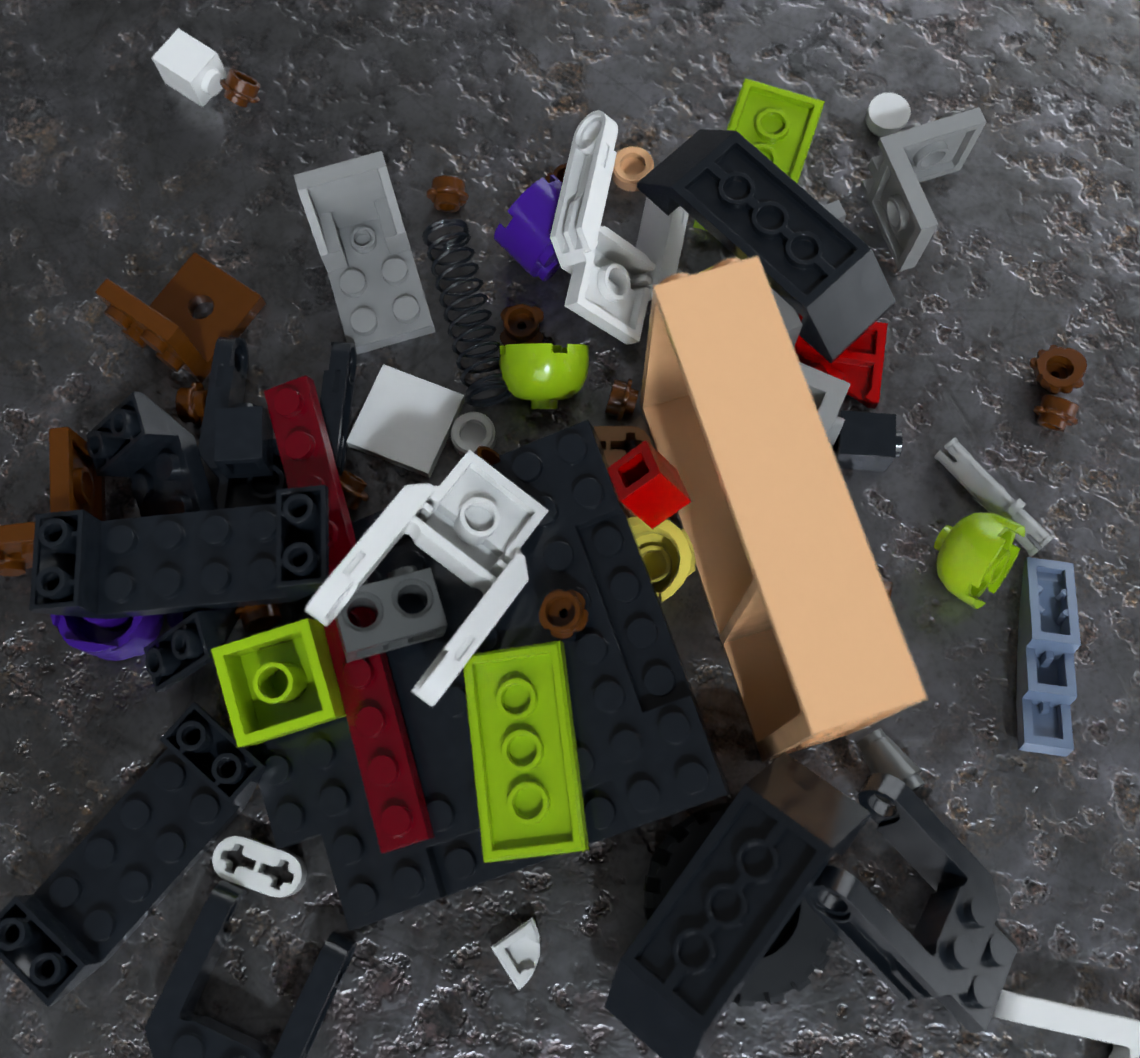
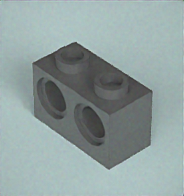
[335,566,447,663]

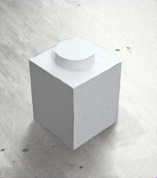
[152,28,227,107]

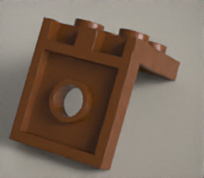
[95,252,266,383]
[0,426,106,576]

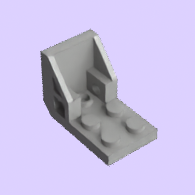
[294,151,436,355]

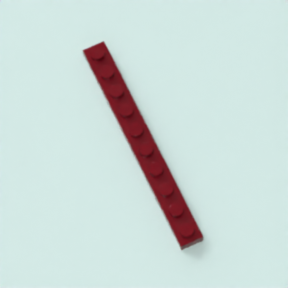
[264,375,435,853]

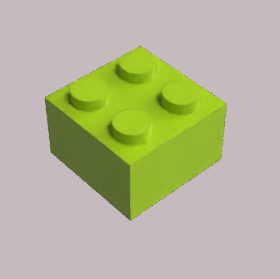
[211,618,346,748]

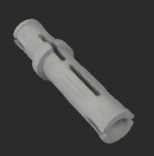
[934,437,1055,557]

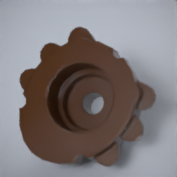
[1030,345,1087,395]

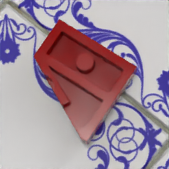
[794,313,888,409]

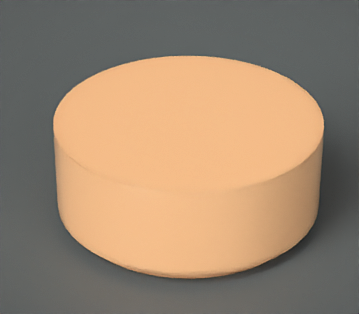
[612,146,654,192]

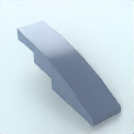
[1016,557,1081,757]

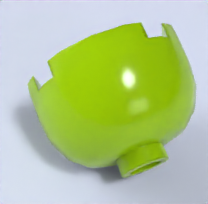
[499,343,589,409]
[934,513,1026,609]

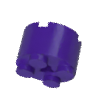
[494,174,562,282]
[50,614,165,661]

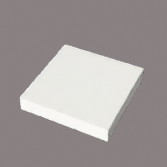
[346,364,465,478]

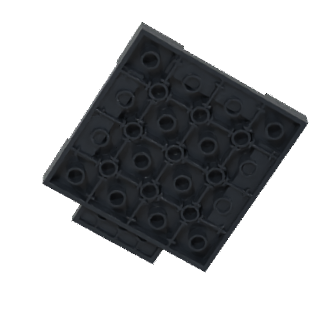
[249,419,731,931]

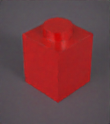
[607,440,692,529]

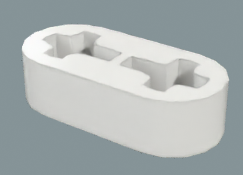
[212,836,307,898]

